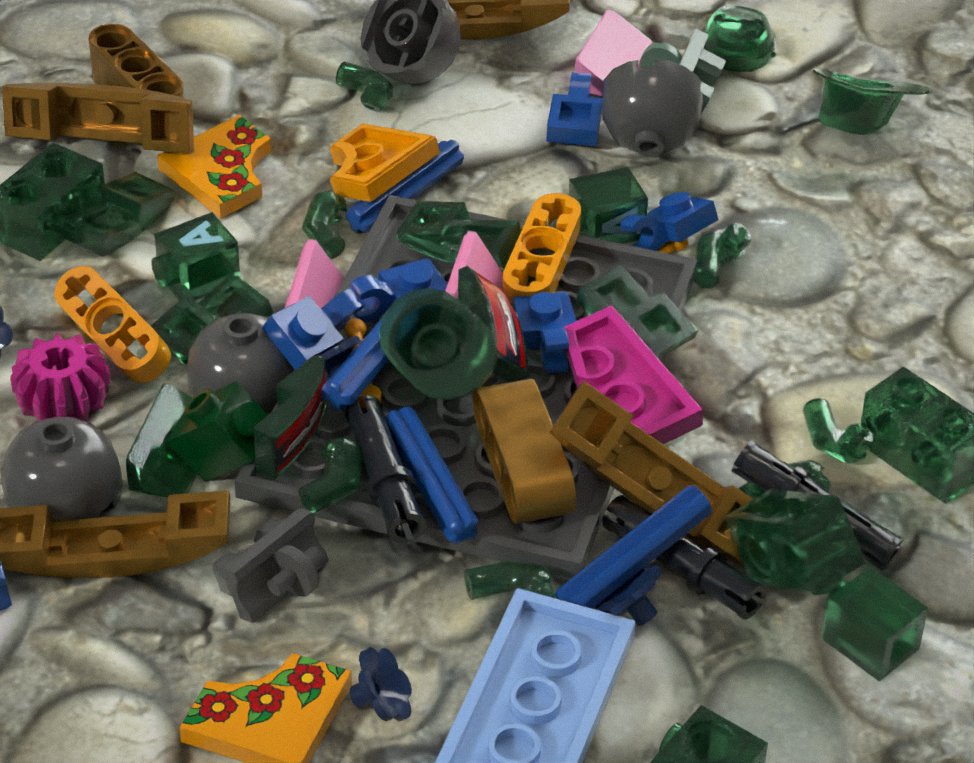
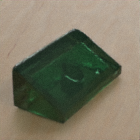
[125,383,197,498]

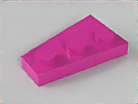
[563,305,703,444]

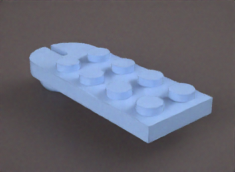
[435,588,636,763]

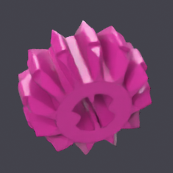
[10,333,110,421]

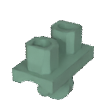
[640,28,726,114]

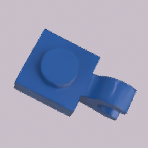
[546,72,603,147]
[620,192,719,251]
[350,258,448,323]
[262,288,365,372]
[512,292,576,374]

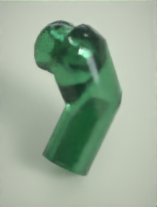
[694,223,751,288]
[298,437,363,515]

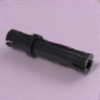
[345,395,426,544]
[731,440,904,571]
[602,495,767,620]

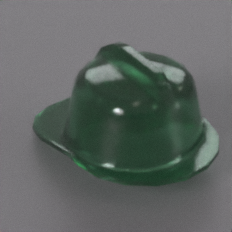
[812,68,933,135]
[379,288,498,400]

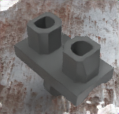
[213,508,329,623]

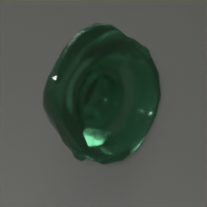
[702,5,777,72]

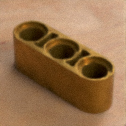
[88,24,184,98]
[473,379,577,524]

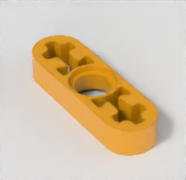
[502,193,581,306]
[54,266,171,383]

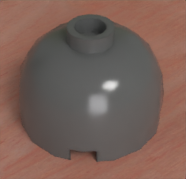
[360,0,461,84]
[602,59,703,156]
[187,313,295,416]
[1,417,123,521]

